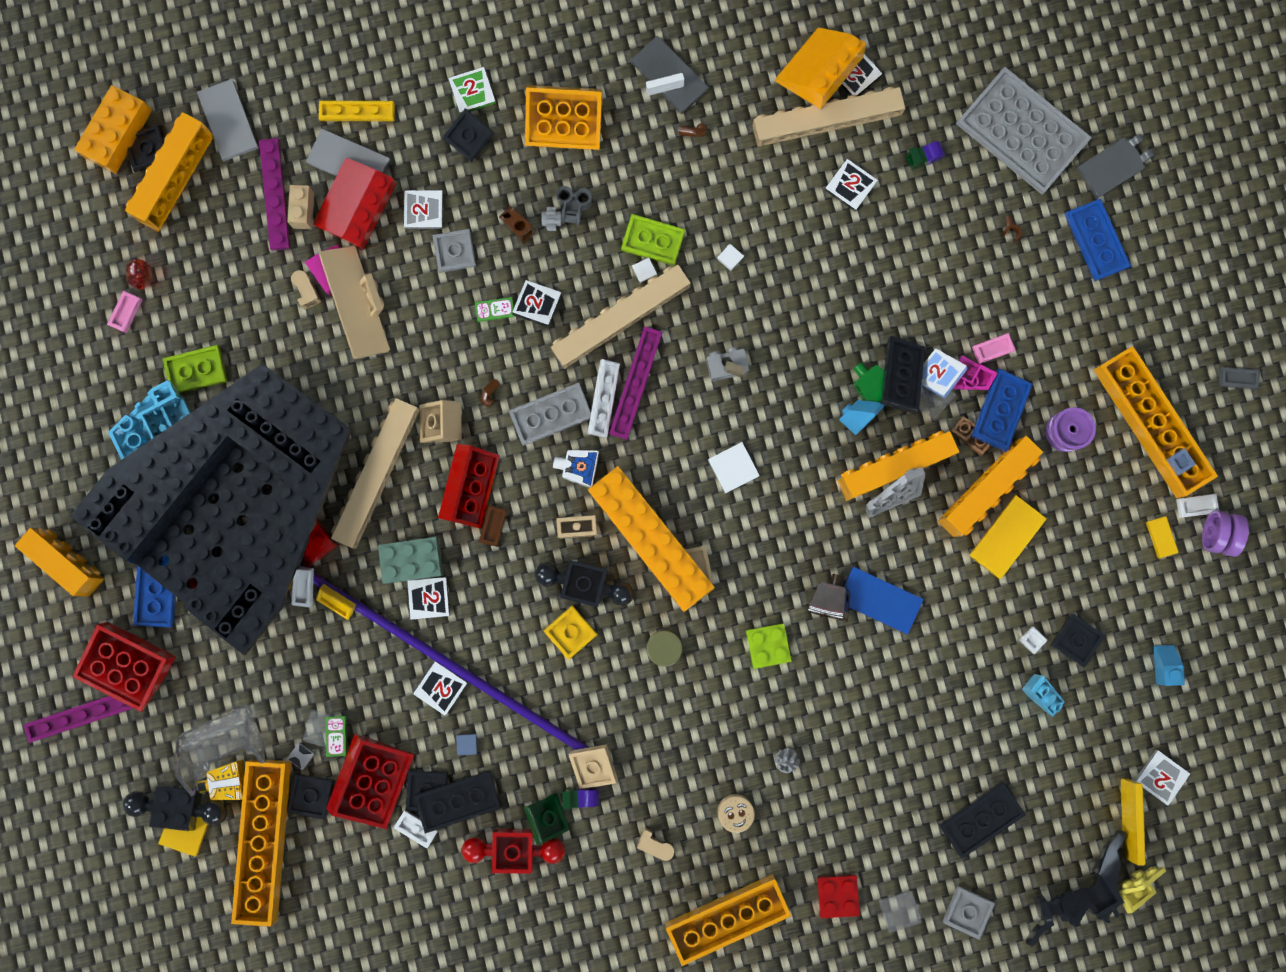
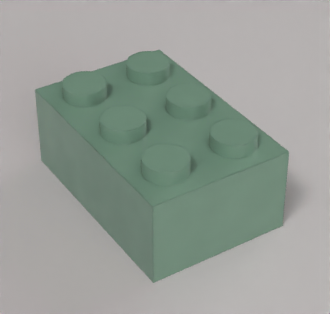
[378,537,444,584]

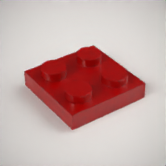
[817,874,860,919]

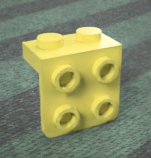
[1117,866,1166,914]

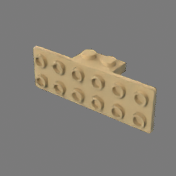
[319,246,390,359]

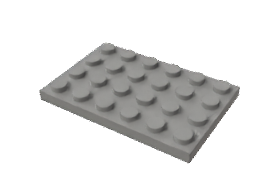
[956,67,1092,195]

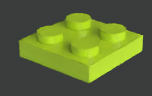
[746,623,792,669]

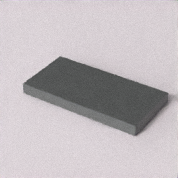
[631,35,709,115]

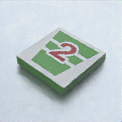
[449,67,496,114]

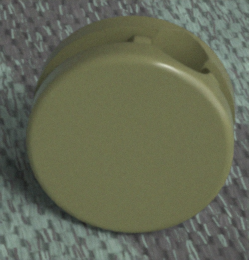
[646,630,683,667]

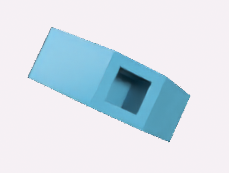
[1022,674,1064,717]

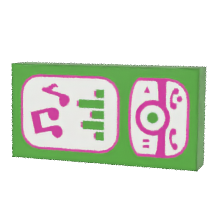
[475,297,515,322]
[326,716,347,757]

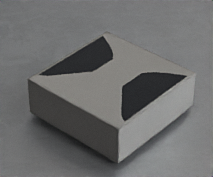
[287,742,316,770]

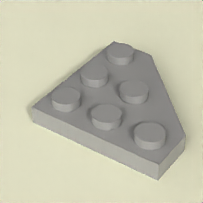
[866,467,925,518]

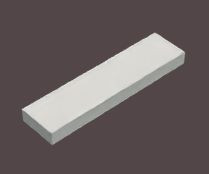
[587,359,620,438]

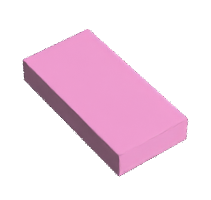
[107,291,143,333]
[972,333,1016,364]

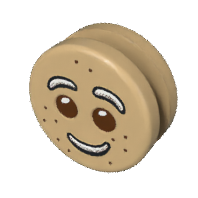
[717,794,755,833]

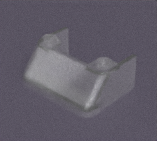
[175,706,265,796]

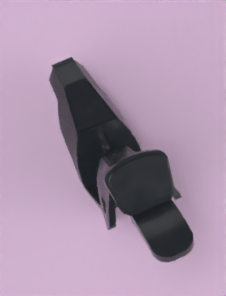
[1026,830,1127,947]

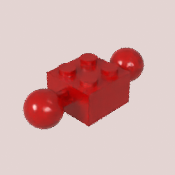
[461,829,566,874]

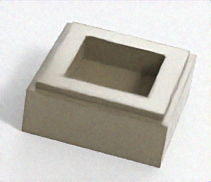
[724,361,745,378]

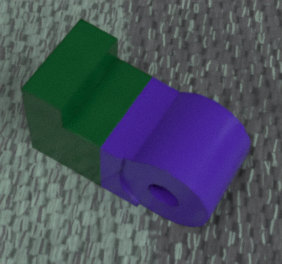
[906,141,945,171]
[562,788,599,809]

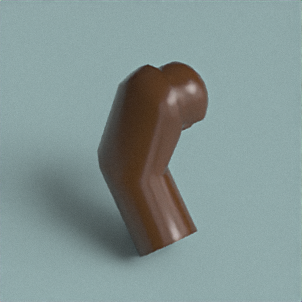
[679,123,707,137]
[480,379,500,407]

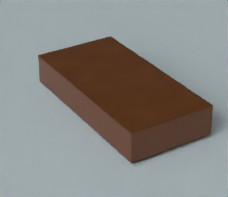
[479,505,508,547]

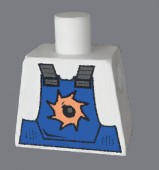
[553,450,599,488]

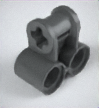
[556,186,592,226]

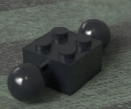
[534,560,634,608]
[123,786,228,831]

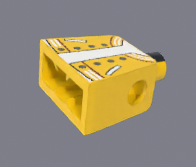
[198,760,245,800]

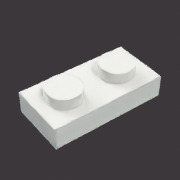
[394,810,438,848]

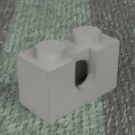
[706,347,749,382]

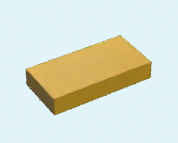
[1146,516,1179,559]
[316,584,356,620]

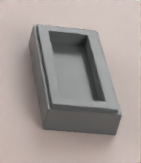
[1218,367,1260,390]

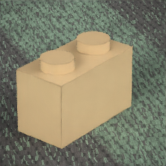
[287,185,314,229]
[556,515,597,539]

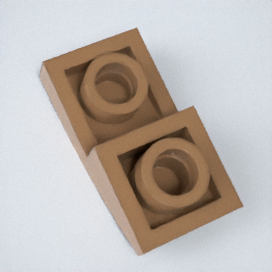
[951,416,992,457]

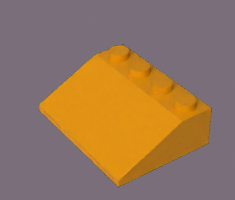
[775,28,866,109]
[525,85,603,150]

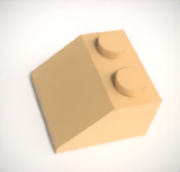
[420,400,462,443]

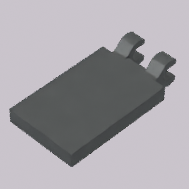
[1076,134,1155,200]

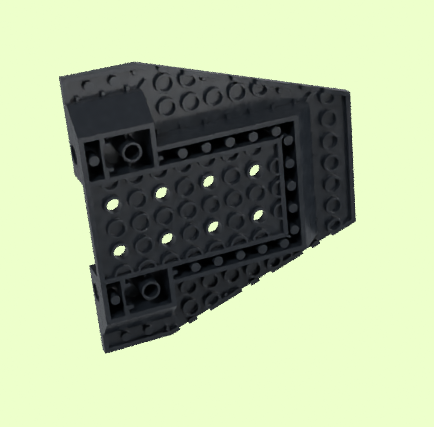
[70,364,352,656]

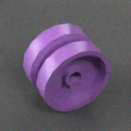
[1045,407,1096,453]
[1202,510,1249,557]

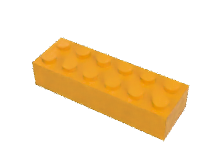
[125,112,214,232]
[837,430,959,501]
[937,436,1043,537]
[665,874,791,966]

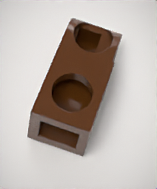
[499,206,535,244]

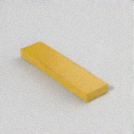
[319,101,395,121]

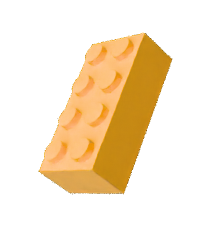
[74,85,152,174]
[15,528,105,597]

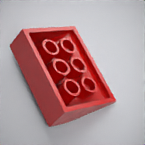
[312,158,397,250]
[72,622,176,712]
[326,734,414,829]

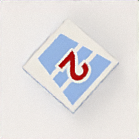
[922,348,968,398]

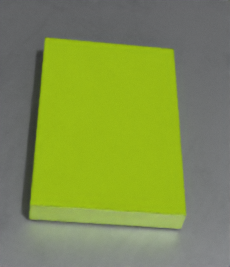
[621,214,686,266]
[162,345,228,394]

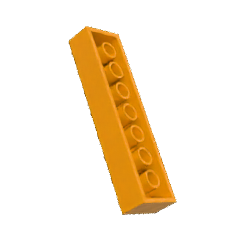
[1093,346,1218,498]
[588,466,715,613]
[231,759,291,927]

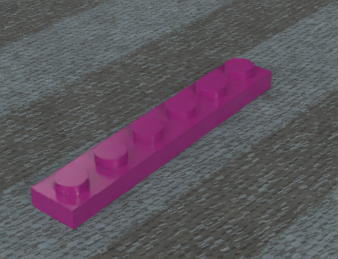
[259,138,291,251]
[609,326,662,440]
[23,696,134,743]

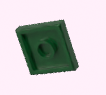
[524,793,570,845]

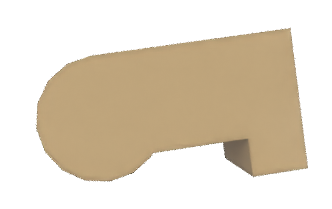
[291,270,322,310]
[637,827,674,861]

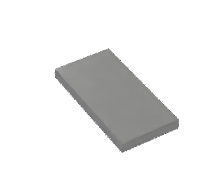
[197,79,259,161]
[306,129,391,176]
[509,383,591,446]

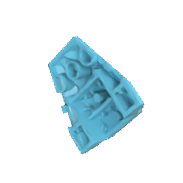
[108,380,191,460]

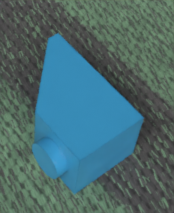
[839,400,885,435]
[1154,645,1185,686]

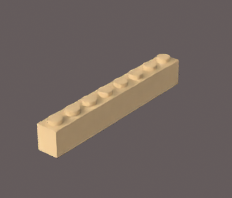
[752,87,905,147]
[551,265,691,369]
[331,398,420,549]

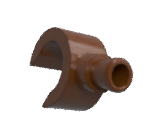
[1003,216,1022,243]

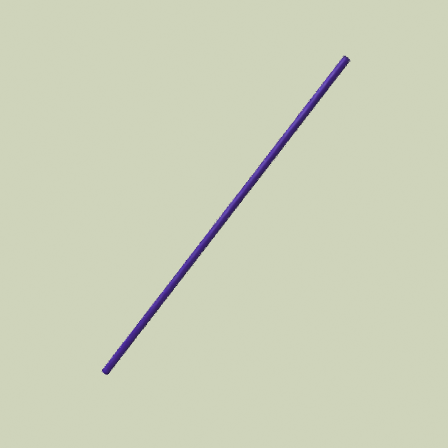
[300,564,615,765]

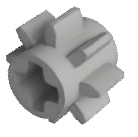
[542,207,561,231]
[774,748,800,773]

